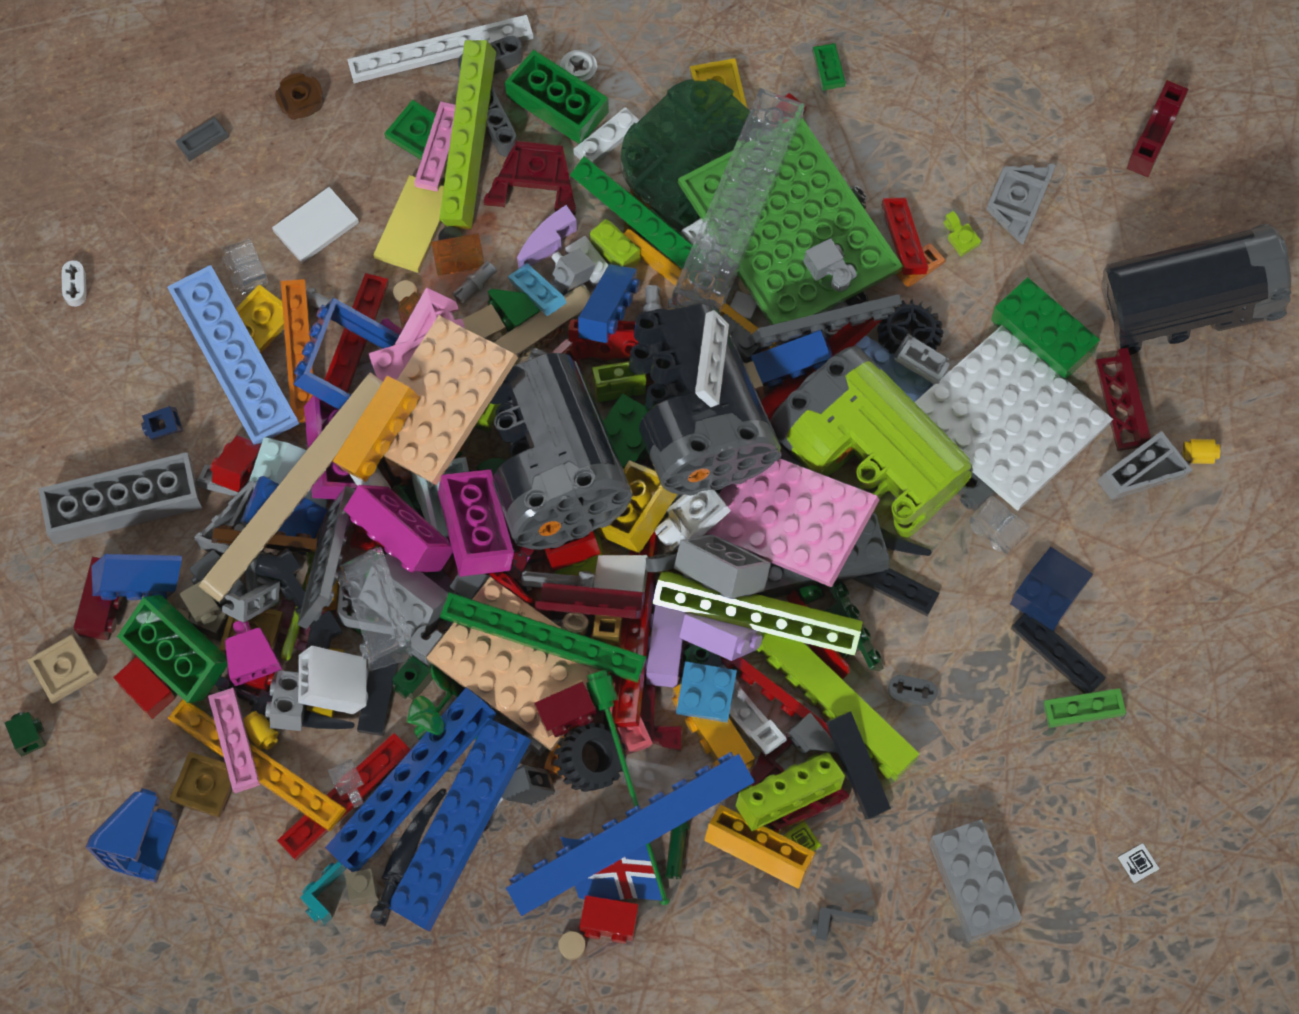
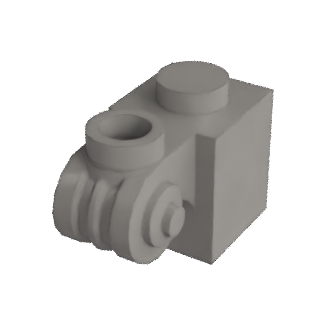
[803,238,856,292]
[552,248,596,296]

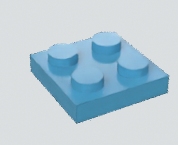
[676,661,737,723]

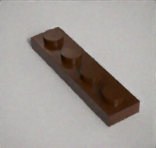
[211,525,317,553]

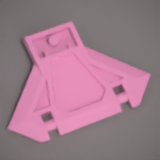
[369,287,465,382]

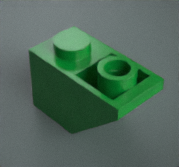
[487,289,540,332]

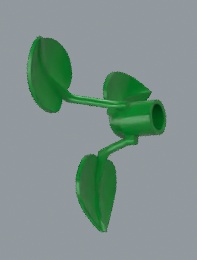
[407,664,478,740]

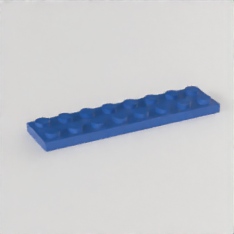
[389,718,531,931]

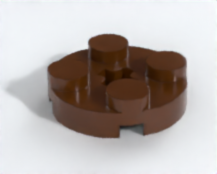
[275,73,323,120]
[383,456,412,486]

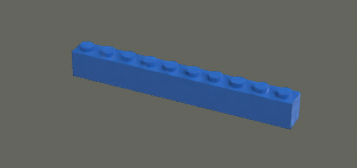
[506,752,755,916]

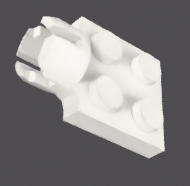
[655,490,731,551]

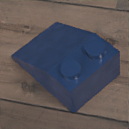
[1010,546,1093,631]

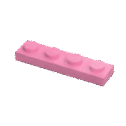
[414,101,455,192]
[208,688,260,793]

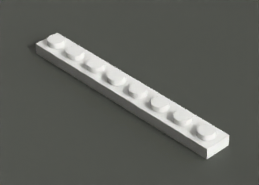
[347,15,533,83]

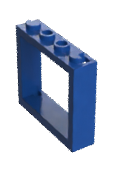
[293,297,400,410]

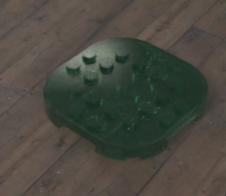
[620,79,774,233]

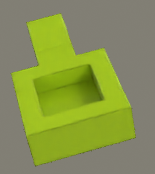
[943,210,982,257]

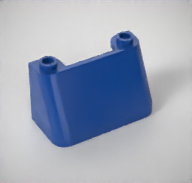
[86,788,178,883]

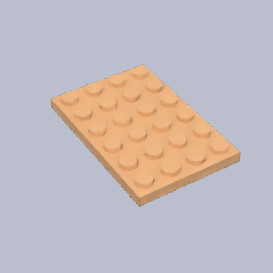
[383,315,518,486]
[426,577,610,751]

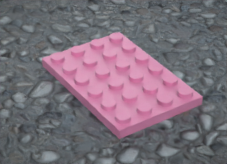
[704,458,879,587]

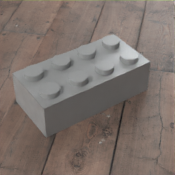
[929,819,1022,943]

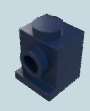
[141,406,184,440]

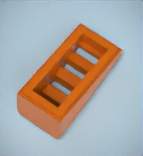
[896,243,946,288]

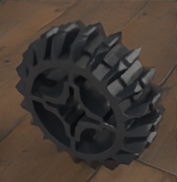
[877,299,944,354]

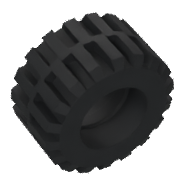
[554,723,627,792]

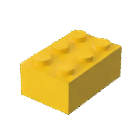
[595,460,678,554]

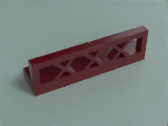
[1095,348,1151,451]
[535,583,645,619]

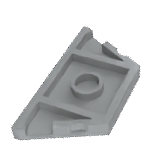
[986,164,1056,244]

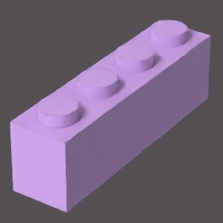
[645,591,686,687]

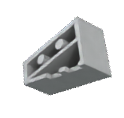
[1096,431,1193,500]
[194,481,256,557]

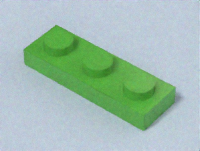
[1043,688,1126,728]

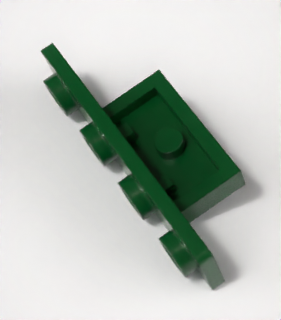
[824,580,884,671]

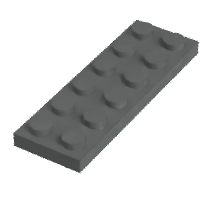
[748,294,902,349]
[297,486,354,629]

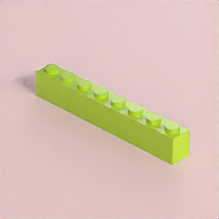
[439,40,496,230]
[653,571,863,656]
[755,632,920,782]

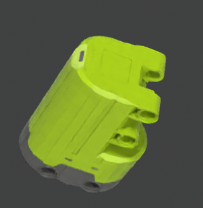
[770,345,972,538]

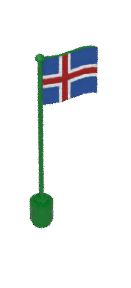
[560,670,670,905]

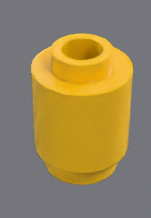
[1183,439,1220,464]
[243,711,279,750]

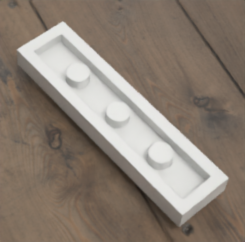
[695,310,729,407]

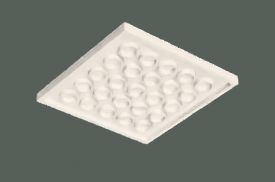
[915,325,1113,511]

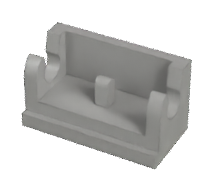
[893,333,950,384]
[222,576,280,623]
[404,625,443,669]

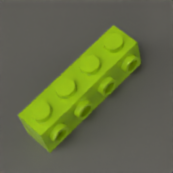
[736,752,845,831]

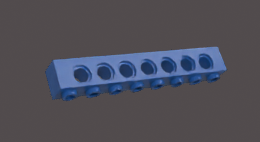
[325,687,497,872]

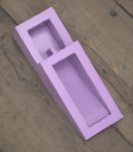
[517,205,577,269]

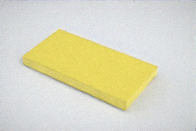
[373,175,444,273]

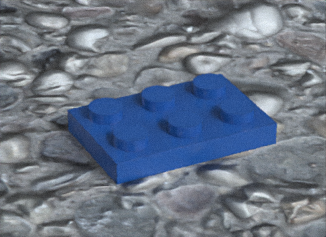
[240,476,327,555]

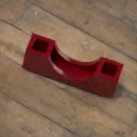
[1126,80,1189,178]

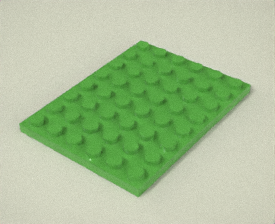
[678,116,903,325]

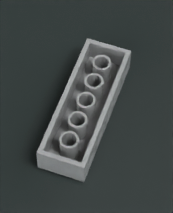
[38,452,202,545]

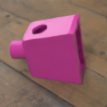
[225,621,283,686]

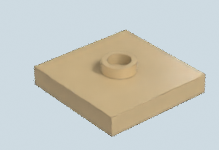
[27,633,98,704]

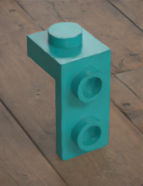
[300,861,346,925]

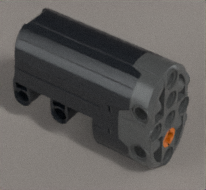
[1101,224,1292,355]
[628,304,781,496]
[490,353,633,550]

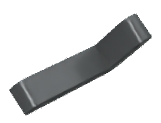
[458,36,523,157]

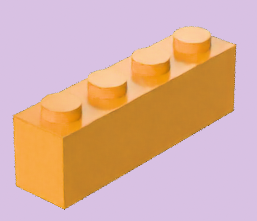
[333,376,420,482]
[671,684,755,769]
[704,804,816,889]

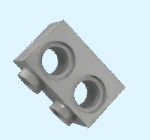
[265,670,306,731]

